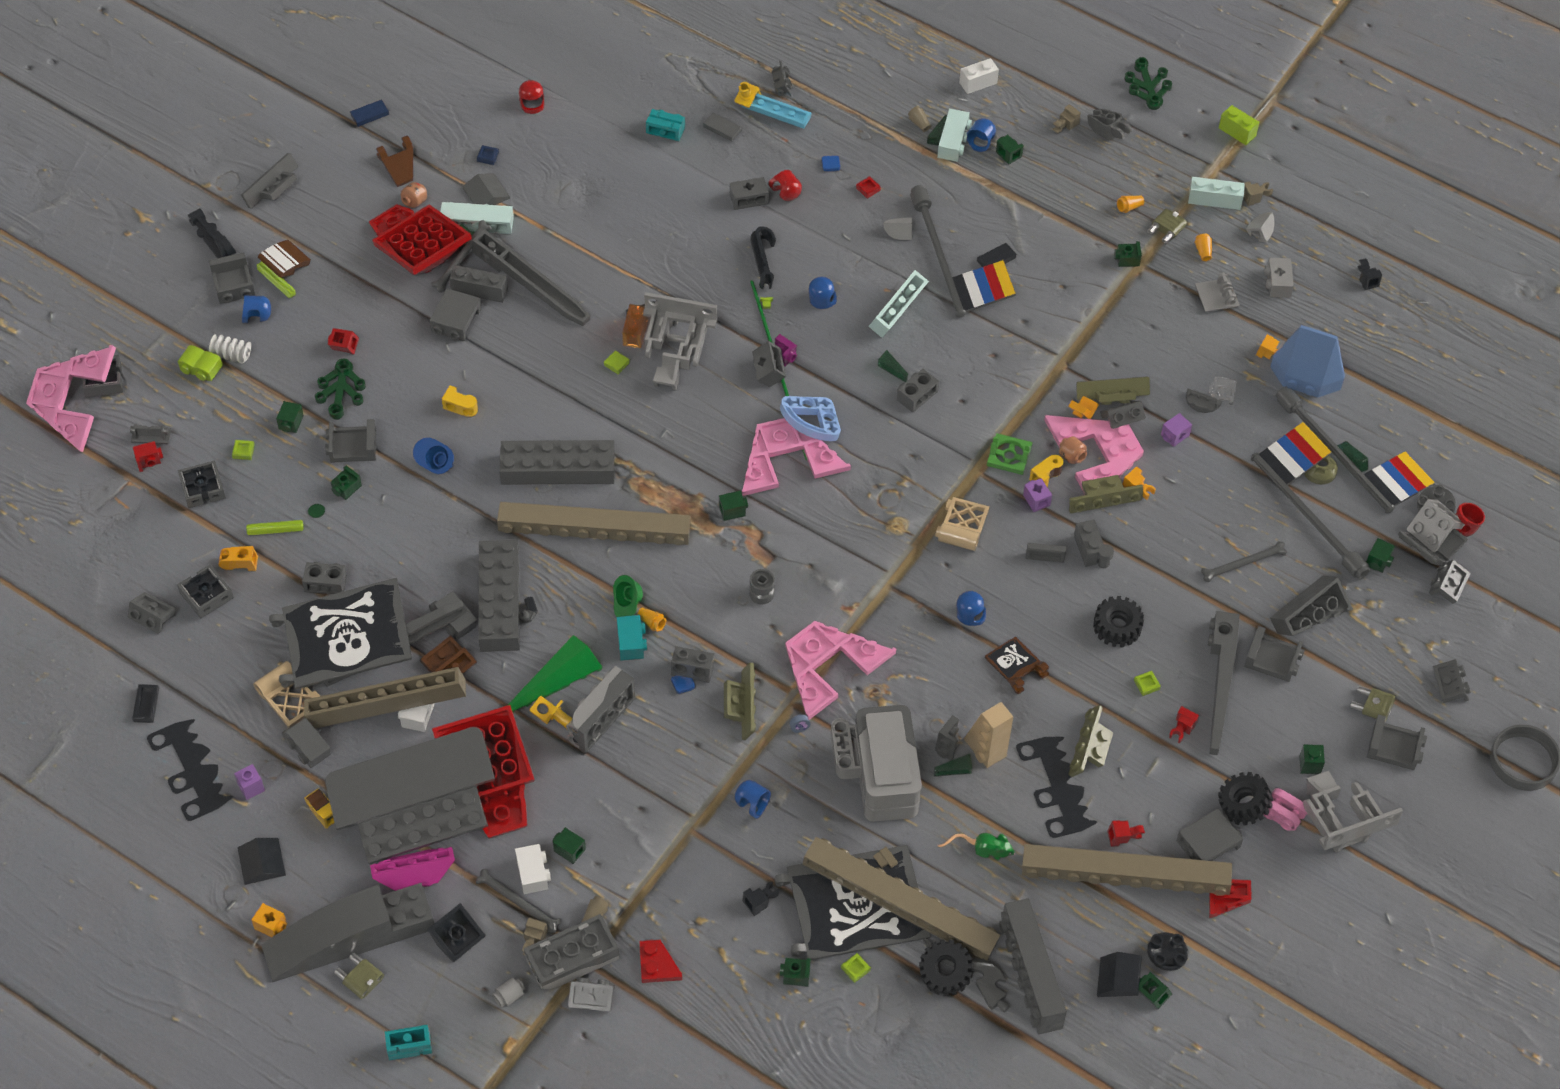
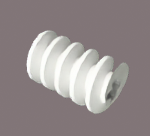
[209,334,251,364]

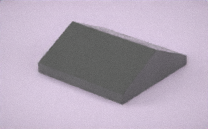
[463,173,510,205]

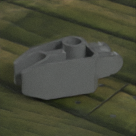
[1087,109,1132,140]

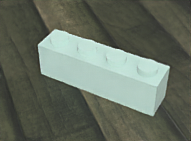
[440,202,514,234]
[868,270,929,338]

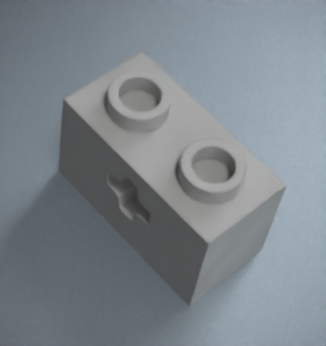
[1264,258,1294,298]

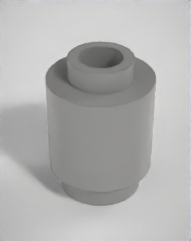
[492,978,525,1008]

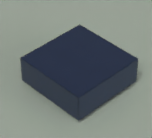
[477,145,499,165]

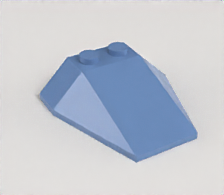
[1270,325,1345,398]

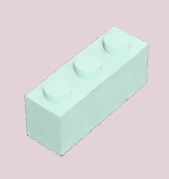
[937,108,972,162]
[1188,177,1245,210]

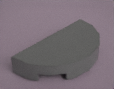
[1186,388,1222,413]

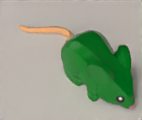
[938,833,1015,860]

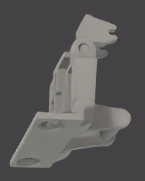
[643,292,717,390]
[1303,771,1403,853]

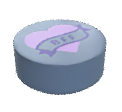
[789,715,810,733]

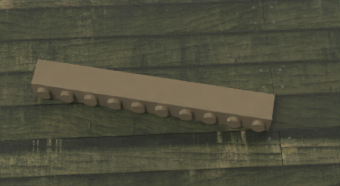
[497,502,691,545]
[803,837,1000,960]
[1022,844,1232,896]

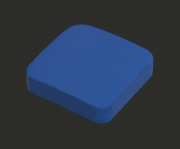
[822,156,840,171]
[671,675,695,694]

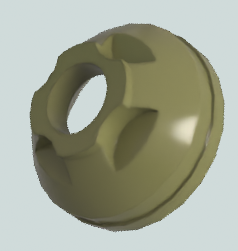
[1304,456,1338,485]

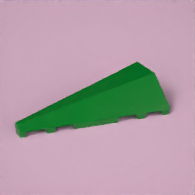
[508,635,602,714]

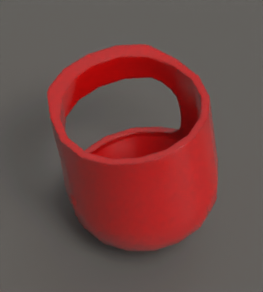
[519,80,544,114]
[768,170,802,201]
[1455,503,1485,537]

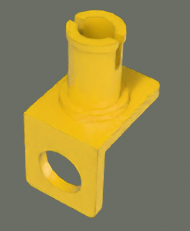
[734,82,761,108]
[529,696,573,729]

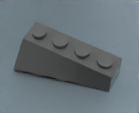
[1270,575,1353,636]

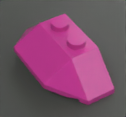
[370,847,455,891]

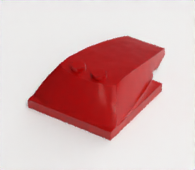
[369,204,472,275]
[432,705,535,839]

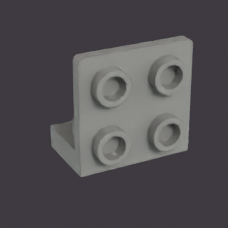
[1407,499,1465,552]

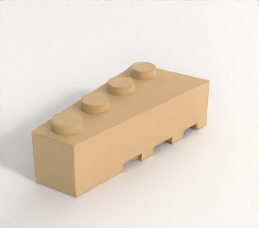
[964,702,1013,768]

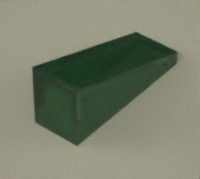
[927,115,947,146]
[878,350,908,383]
[1337,441,1368,473]
[934,754,972,777]

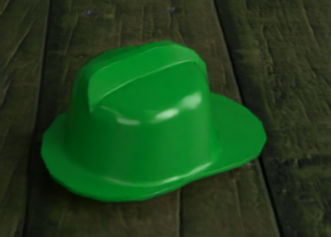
[613,575,643,617]

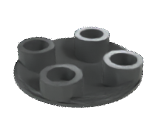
[1417,485,1456,512]

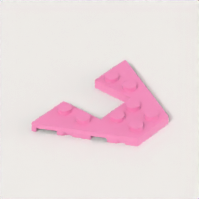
[26,345,116,452]
[1044,415,1144,493]
[742,418,851,496]
[785,621,897,720]

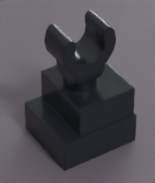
[1358,258,1382,290]
[742,882,779,916]

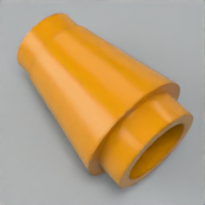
[1117,195,1144,213]
[1194,234,1212,261]
[637,607,666,632]

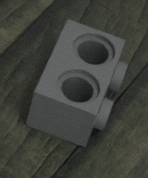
[897,369,939,412]
[302,562,347,594]
[671,646,714,683]

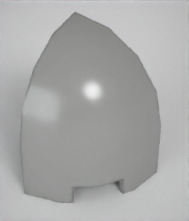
[1246,212,1274,243]
[883,218,912,240]

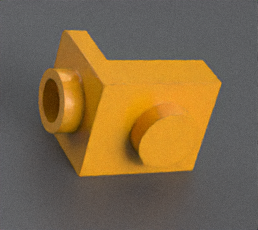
[1068,396,1099,419]

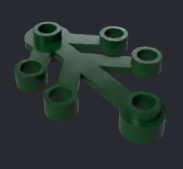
[1124,57,1172,110]
[315,358,366,420]

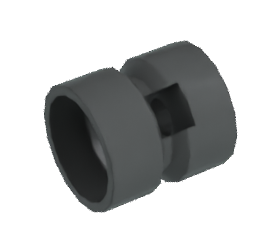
[749,569,775,604]

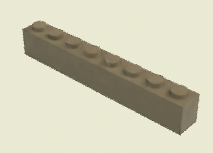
[304,667,466,728]

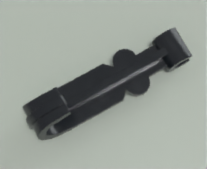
[188,208,236,258]
[750,226,776,289]

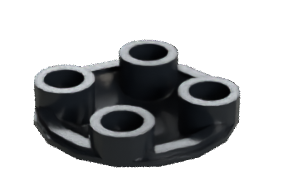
[1147,932,1188,971]

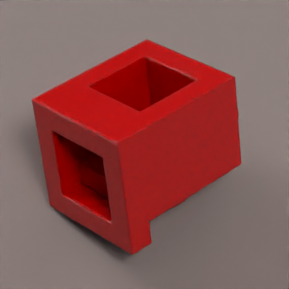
[328,328,359,355]
[133,441,164,472]

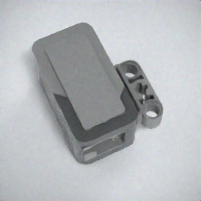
[831,705,922,822]

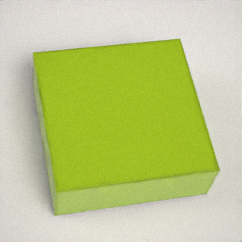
[604,350,630,374]
[232,440,255,460]
[1134,671,1161,696]
[841,953,871,983]

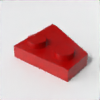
[1209,879,1252,918]

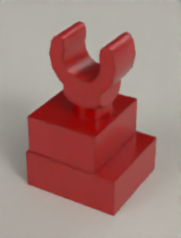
[1169,706,1199,743]
[1107,820,1145,847]

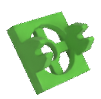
[987,433,1033,475]

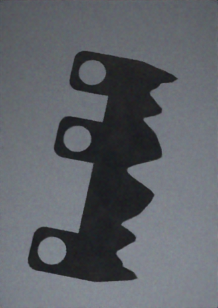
[147,719,233,821]
[1016,737,1097,838]

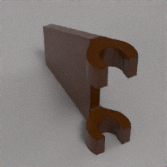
[376,135,413,187]

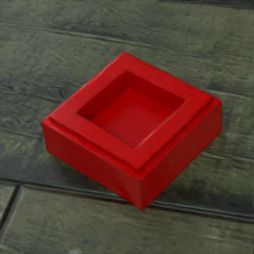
[856,176,881,199]

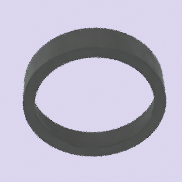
[1490,725,1560,791]

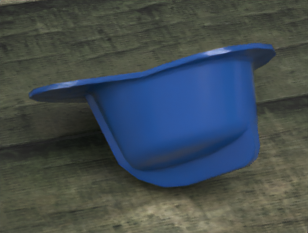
[413,437,454,474]

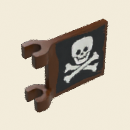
[985,636,1049,694]

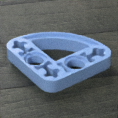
[780,396,841,441]

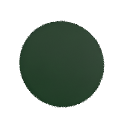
[308,504,325,518]

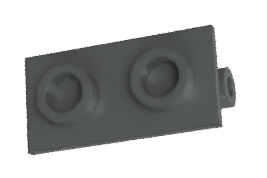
[772,61,793,96]
[130,424,171,444]

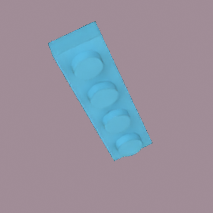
[742,94,811,129]

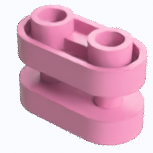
[1263,788,1307,831]

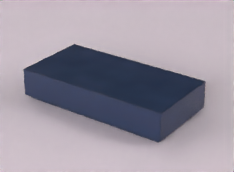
[350,99,389,127]

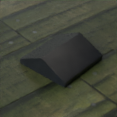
[237,838,286,885]
[427,903,486,962]
[1097,952,1142,997]

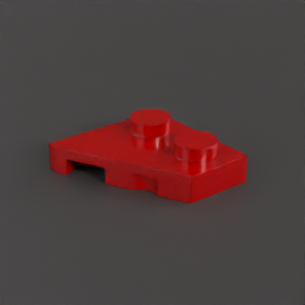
[639,940,682,983]

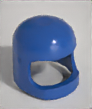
[967,118,996,152]
[808,277,837,309]
[242,296,271,323]
[956,591,986,626]
[734,780,771,819]

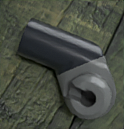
[519,596,538,623]

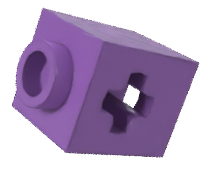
[1161,413,1192,447]
[1023,478,1052,512]
[234,764,265,800]

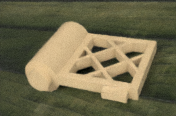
[935,497,989,551]
[253,661,320,728]

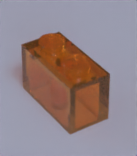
[622,304,648,348]

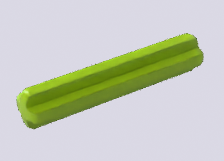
[256,261,296,298]
[246,520,304,535]

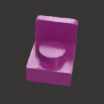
[775,334,797,367]

